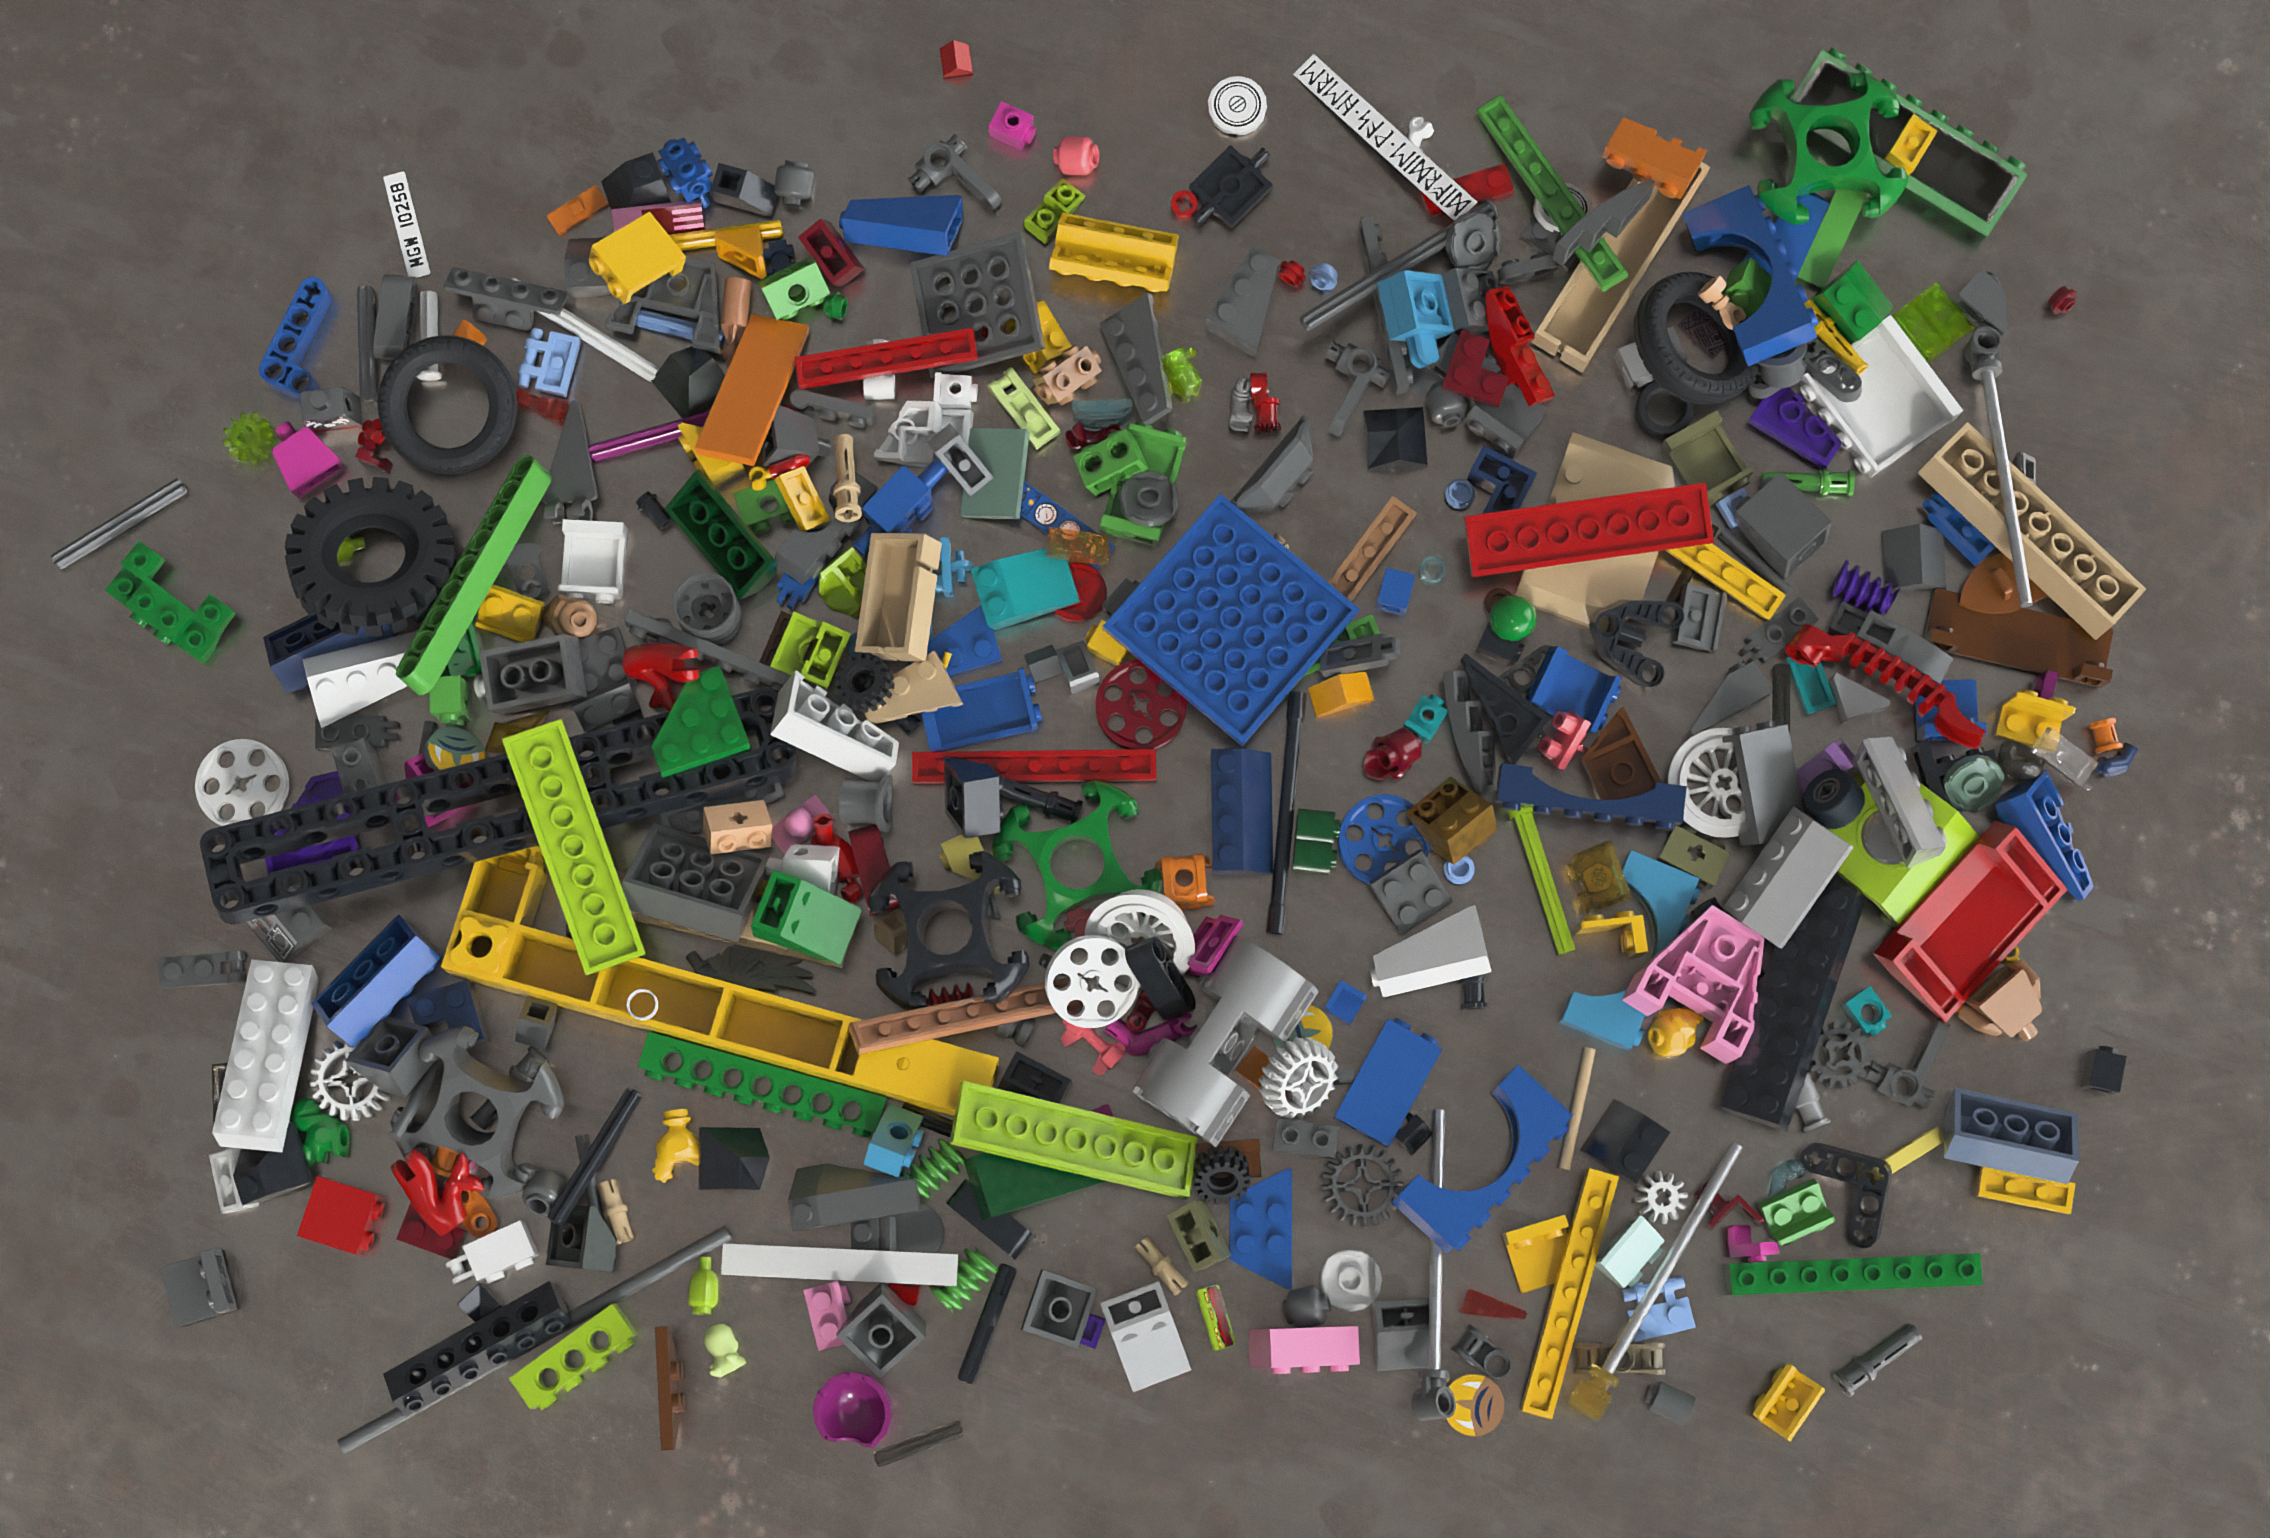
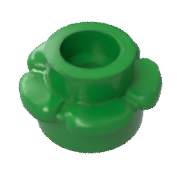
[824,292,848,321]

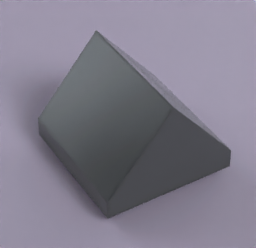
[1024,644,1063,683]

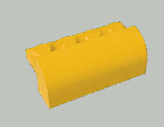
[1049,212,1179,292]

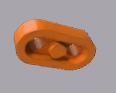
[462,1190,499,1238]

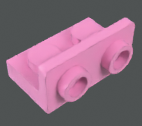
[803,1280,851,1351]

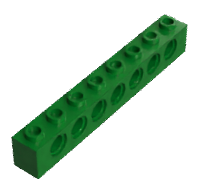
[638,1031,889,1138]
[1724,1253,1983,1295]

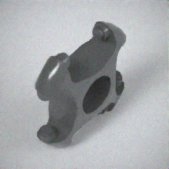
[390,1025,565,1200]

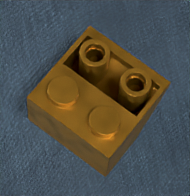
[1406,776,1498,865]

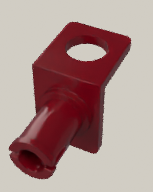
[1694,1181,1764,1231]

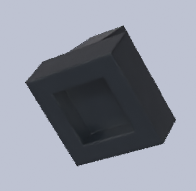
[1395,1112,1432,1156]

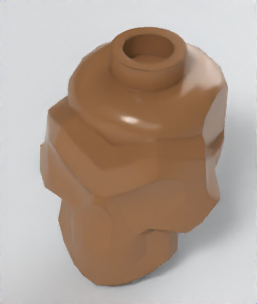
[542,594,597,637]

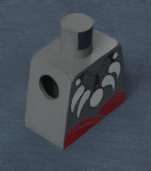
[300,387,363,433]

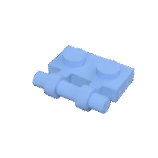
[517,328,581,397]
[1621,1275,1696,1342]

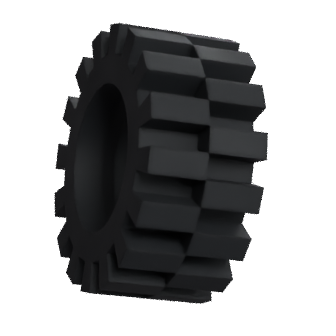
[834,653,895,713]
[1193,1145,1250,1204]

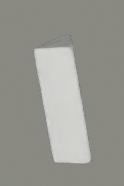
[209,1147,259,1215]

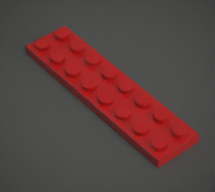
[1463,483,1714,577]

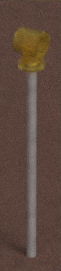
[1569,1142,1743,1422]

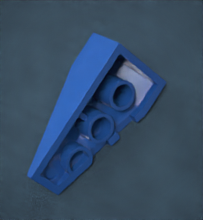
[1995,769,2094,901]

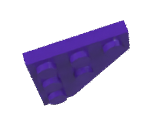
[265,771,360,876]

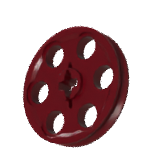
[1095,660,1187,749]

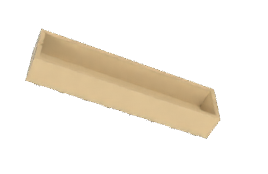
[1531,137,1710,373]

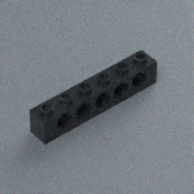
[383,1281,573,1417]

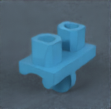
[933,537,974,597]

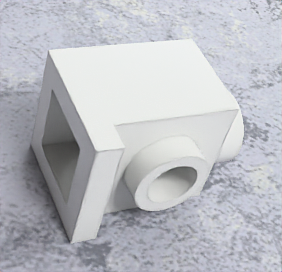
[933,372,978,410]

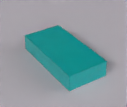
[1785,657,1836,716]

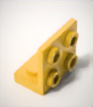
[1993,689,2076,752]
[1574,911,1648,959]
[1502,1215,1569,1293]

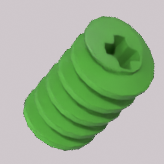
[900,1138,966,1203]
[929,1246,998,1314]

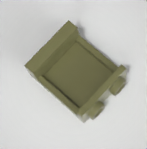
[1661,410,1754,507]

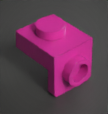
[1727,1225,1779,1263]

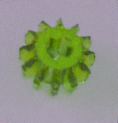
[222,412,275,463]

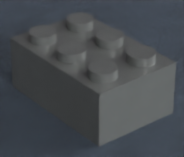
[479,634,587,715]

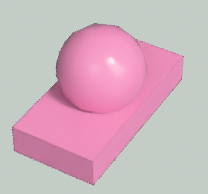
[771,794,835,854]

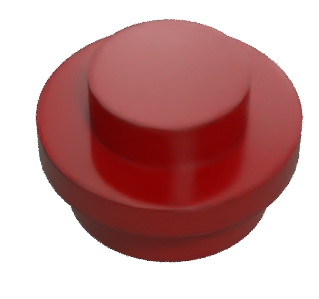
[1278,260,1306,287]

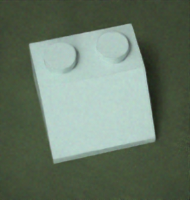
[1595,1215,1665,1288]

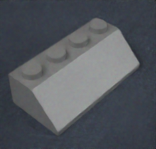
[1854,737,1947,869]
[1723,806,1854,949]

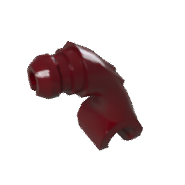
[1065,422,1121,449]
[1126,990,1156,1033]

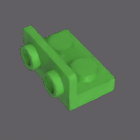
[1758,1178,1835,1246]

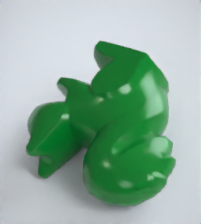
[289,1097,350,1168]

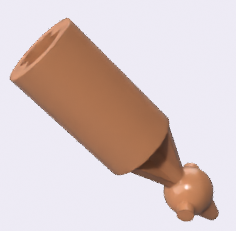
[719,277,752,368]

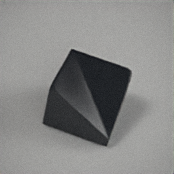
[457,1283,504,1322]

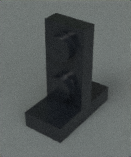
[1910,741,1998,801]

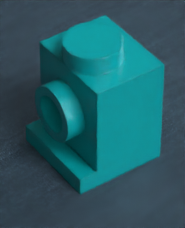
[1403,694,1448,745]

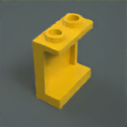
[589,212,686,304]

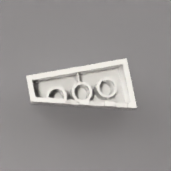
[302,631,417,728]
[770,670,899,782]

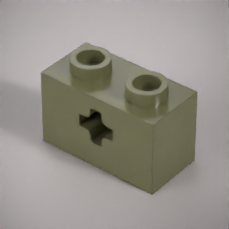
[1656,824,1731,889]
[1166,1199,1232,1272]

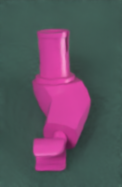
[1104,1013,1197,1057]

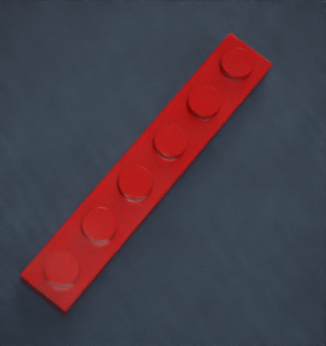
[794,328,978,389]

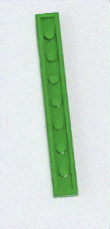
[1476,94,1629,292]

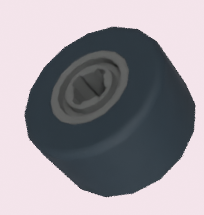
[1803,769,1865,829]

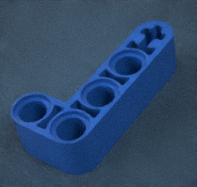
[259,277,333,401]

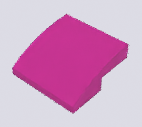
[1185,915,1244,976]

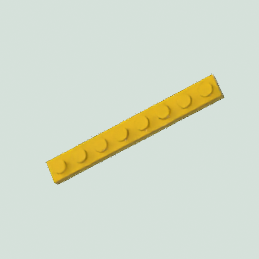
[1520,1167,1619,1419]

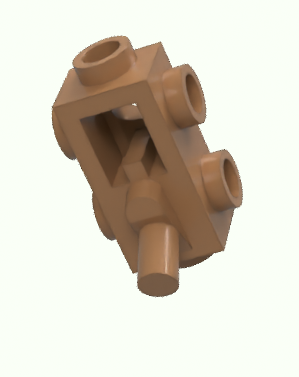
[1031,344,1102,405]

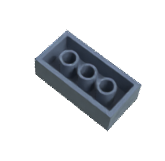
[1944,1088,2079,1184]

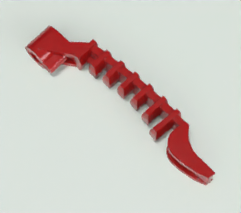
[1785,624,1986,749]

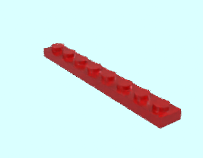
[912,749,1156,784]

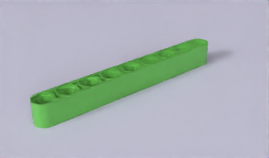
[396,455,552,695]

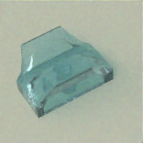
[1072,398,1132,431]

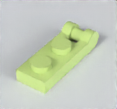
[986,367,1060,450]

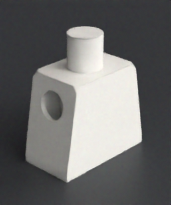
[766,844,840,896]

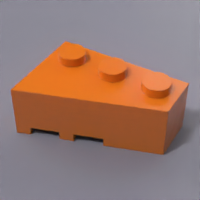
[1602,117,1707,200]

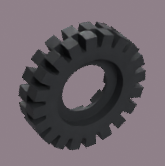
[285,477,457,637]

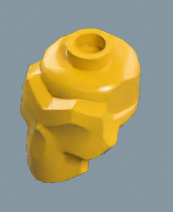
[1648,1006,1704,1056]

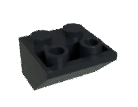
[997,1051,1072,1104]

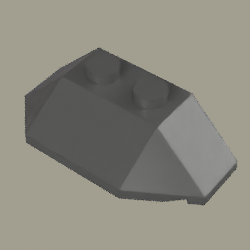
[1230,414,1313,514]

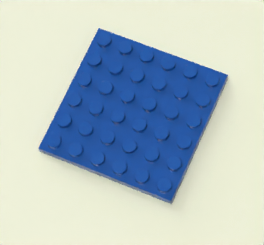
[1102,493,1360,746]

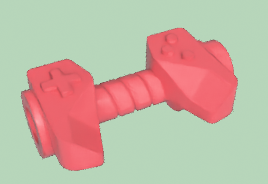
[1060,1009,1125,1076]

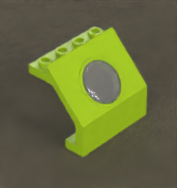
[1829,773,1980,928]

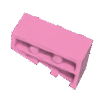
[1248,1326,1360,1374]

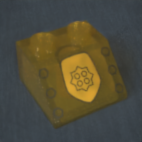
[1567,840,1632,916]

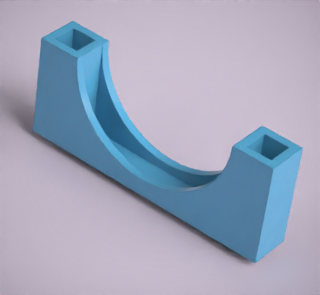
[1559,850,1701,1051]

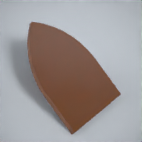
[1959,552,2048,614]

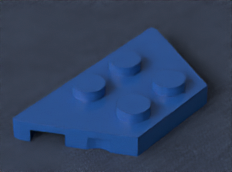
[1229,1169,1292,1289]

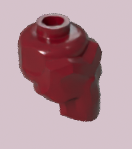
[1363,728,1422,780]

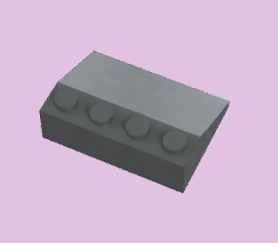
[622,823,770,942]

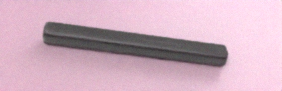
[51,478,187,569]

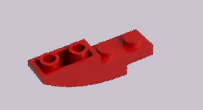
[1486,286,1555,406]

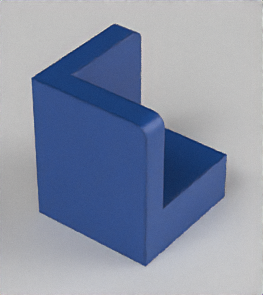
[1375,568,1416,615]
[1323,980,1367,1025]

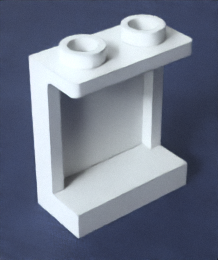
[558,519,628,604]

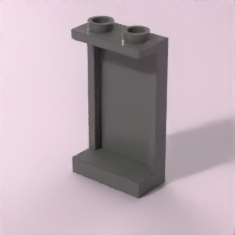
[1722,720,1804,846]

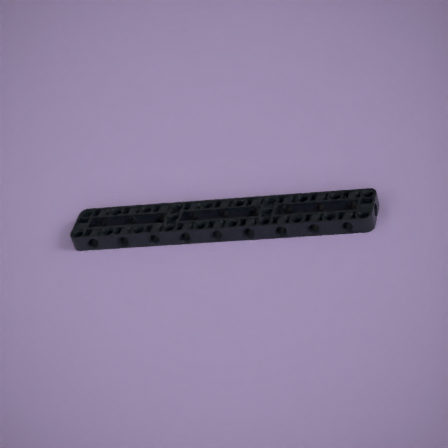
[200,688,797,925]

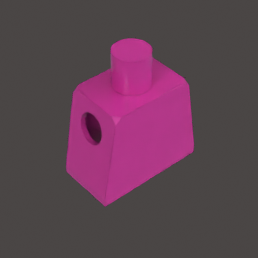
[272,421,346,499]

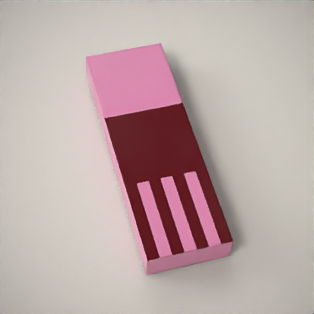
[611,199,705,235]

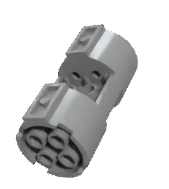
[1131,935,1319,1147]

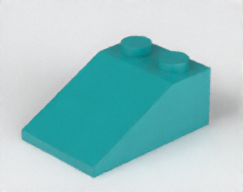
[970,544,1080,631]

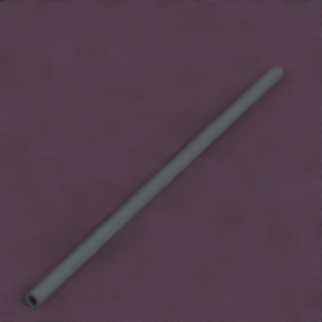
[337,1225,732,1454]

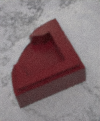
[355,447,393,474]

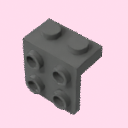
[1465,384,1547,458]

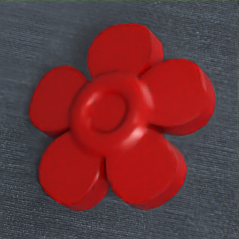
[358,418,385,451]

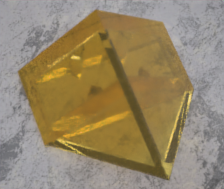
[485,709,550,755]

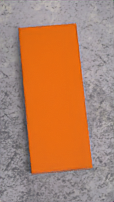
[546,185,609,236]

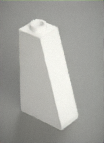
[1370,905,1491,997]

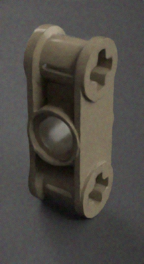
[1574,1342,1666,1375]

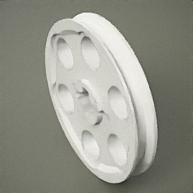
[195,739,290,826]
[1045,935,1139,1028]

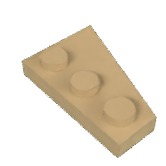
[862,651,964,724]

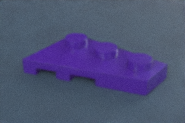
[1748,387,1842,469]

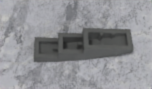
[1552,179,1655,266]
[1443,670,1497,793]

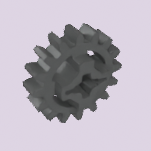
[1808,1021,1874,1089]

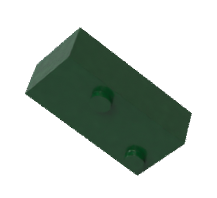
[964,1152,1106,1221]

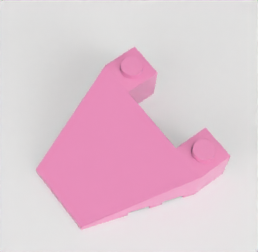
[1622,905,1764,1064]

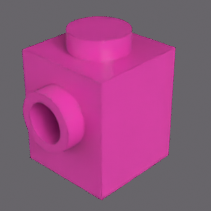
[988,101,1037,151]

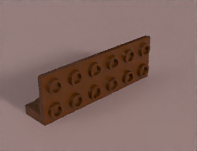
[1924,588,2114,688]

